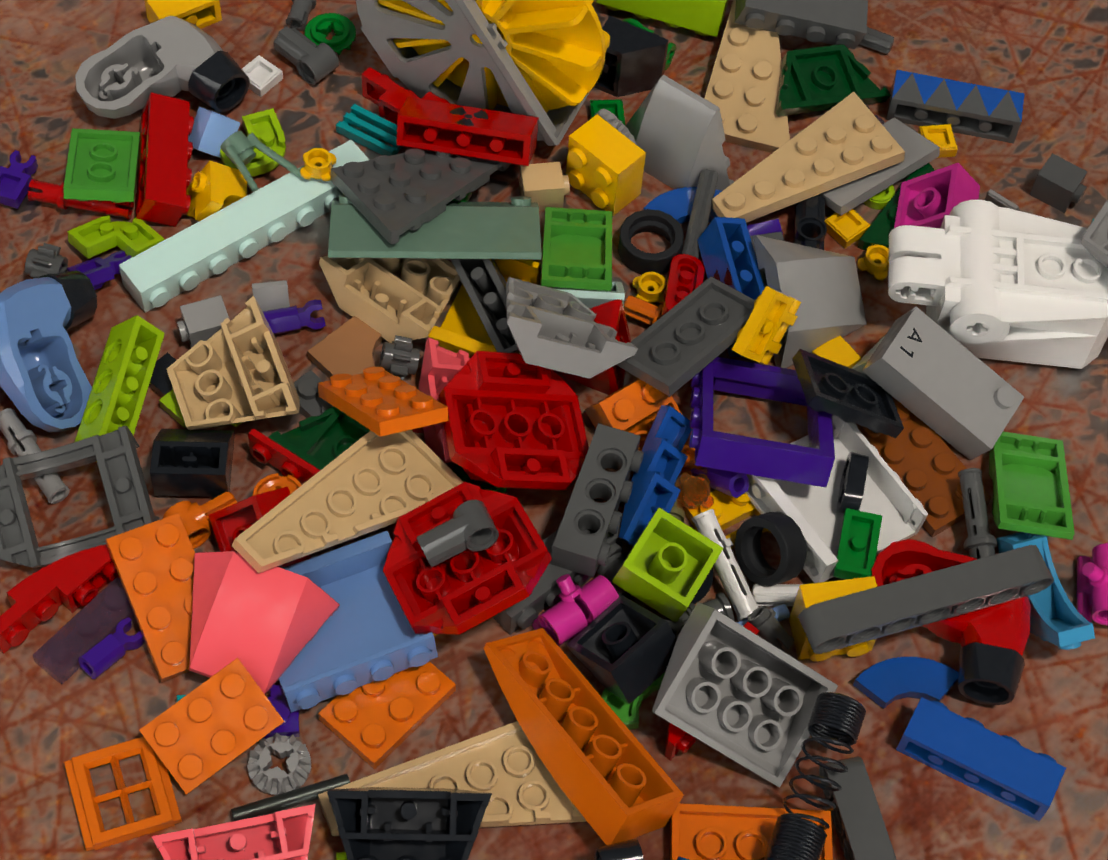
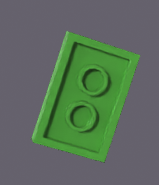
[63,128,140,203]

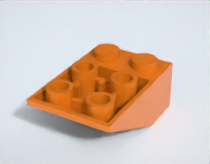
[585,378,702,480]

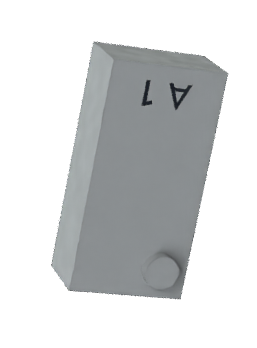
[862,306,1024,460]

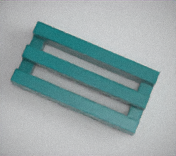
[336,104,403,156]

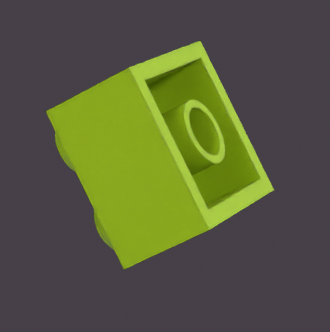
[612,507,723,623]

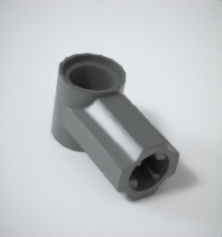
[274,26,339,85]
[417,500,499,567]

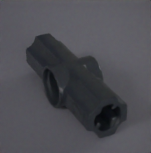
[793,195,827,250]

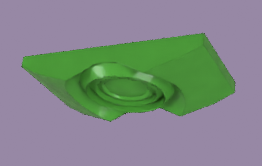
[541,207,612,291]
[989,432,1075,540]

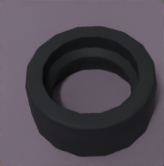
[618,209,684,275]
[734,512,807,586]

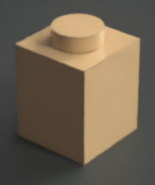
[519,162,570,211]

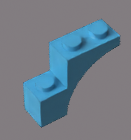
[997,532,1095,650]

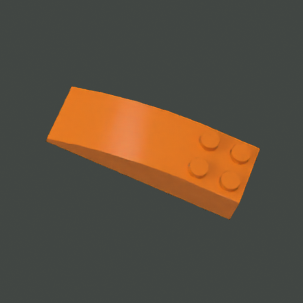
[483,628,684,845]

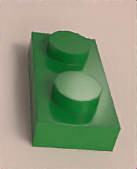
[833,508,882,579]

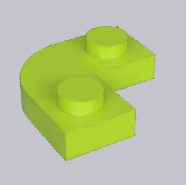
[220,108,286,177]
[67,215,165,259]

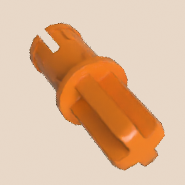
[623,295,663,326]

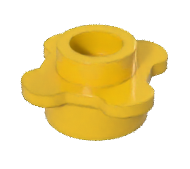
[300,148,336,181]
[857,245,889,280]
[632,272,666,304]

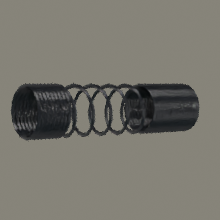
[763,692,866,860]

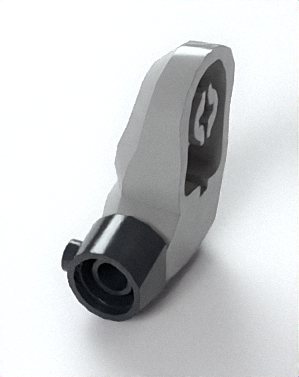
[75,16,250,119]

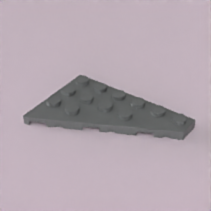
[331,149,512,244]

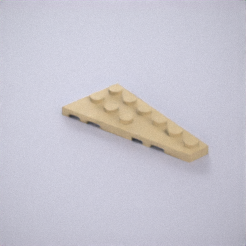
[704,0,790,153]
[712,92,905,223]
[232,430,463,573]
[318,721,586,836]

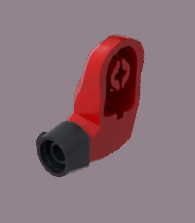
[872,539,1031,705]

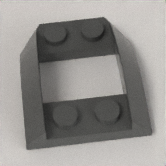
[0,426,159,568]

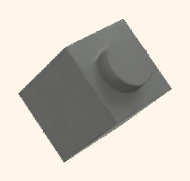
[1030,153,1088,213]

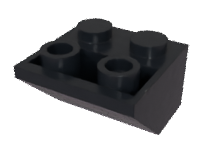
[594,16,669,97]
[150,429,235,497]

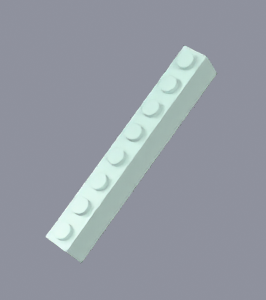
[119,139,369,313]

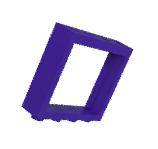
[689,357,835,488]

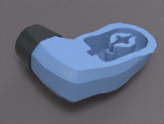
[0,271,97,432]

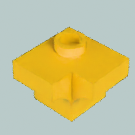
[186,160,247,221]

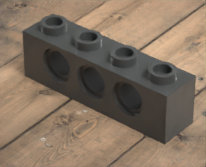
[551,423,644,578]

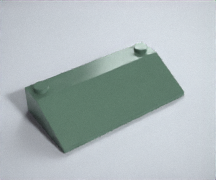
[328,195,542,260]

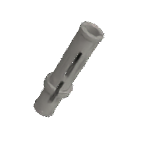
[0,408,70,504]

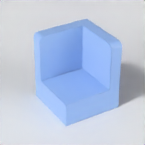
[188,106,240,158]

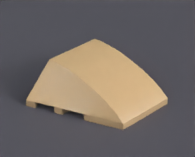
[319,256,461,343]
[166,296,300,430]

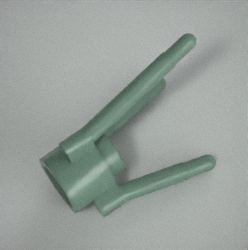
[220,131,303,193]

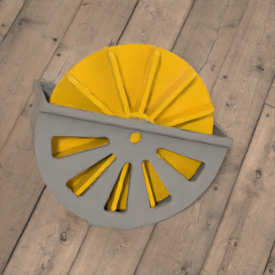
[356,0,610,146]

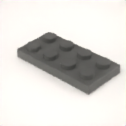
[617,277,756,397]

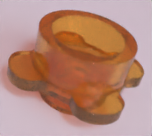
[677,473,714,509]

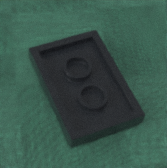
[792,349,904,438]

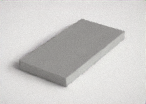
[819,117,940,216]

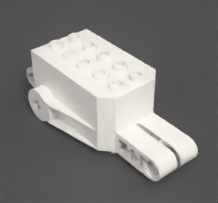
[888,200,1108,369]

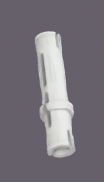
[692,509,758,621]

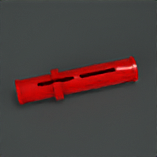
[28,179,134,219]

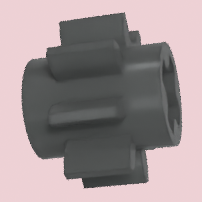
[25,243,68,279]
[379,335,420,381]

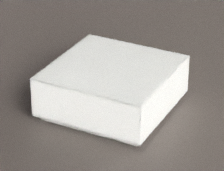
[242,55,283,97]

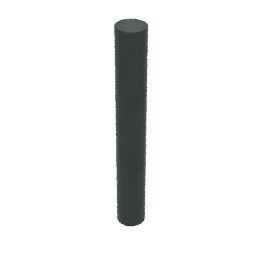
[231,774,350,821]

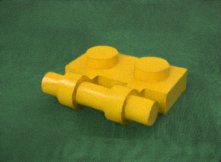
[732,286,802,365]

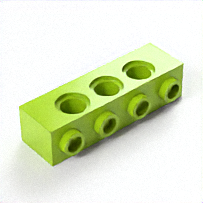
[75,315,165,462]

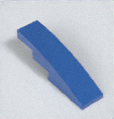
[619,405,692,547]

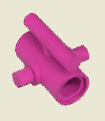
[1077,543,1108,626]
[532,574,619,646]

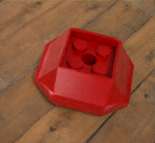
[438,351,589,490]
[383,482,552,635]

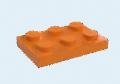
[139,658,285,795]
[318,661,456,770]

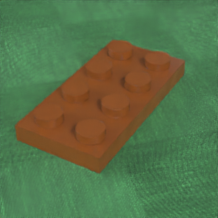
[855,398,991,537]

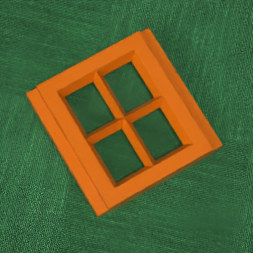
[64,736,182,851]

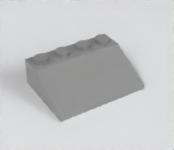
[652,602,838,788]

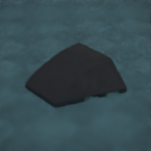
[327,787,492,860]

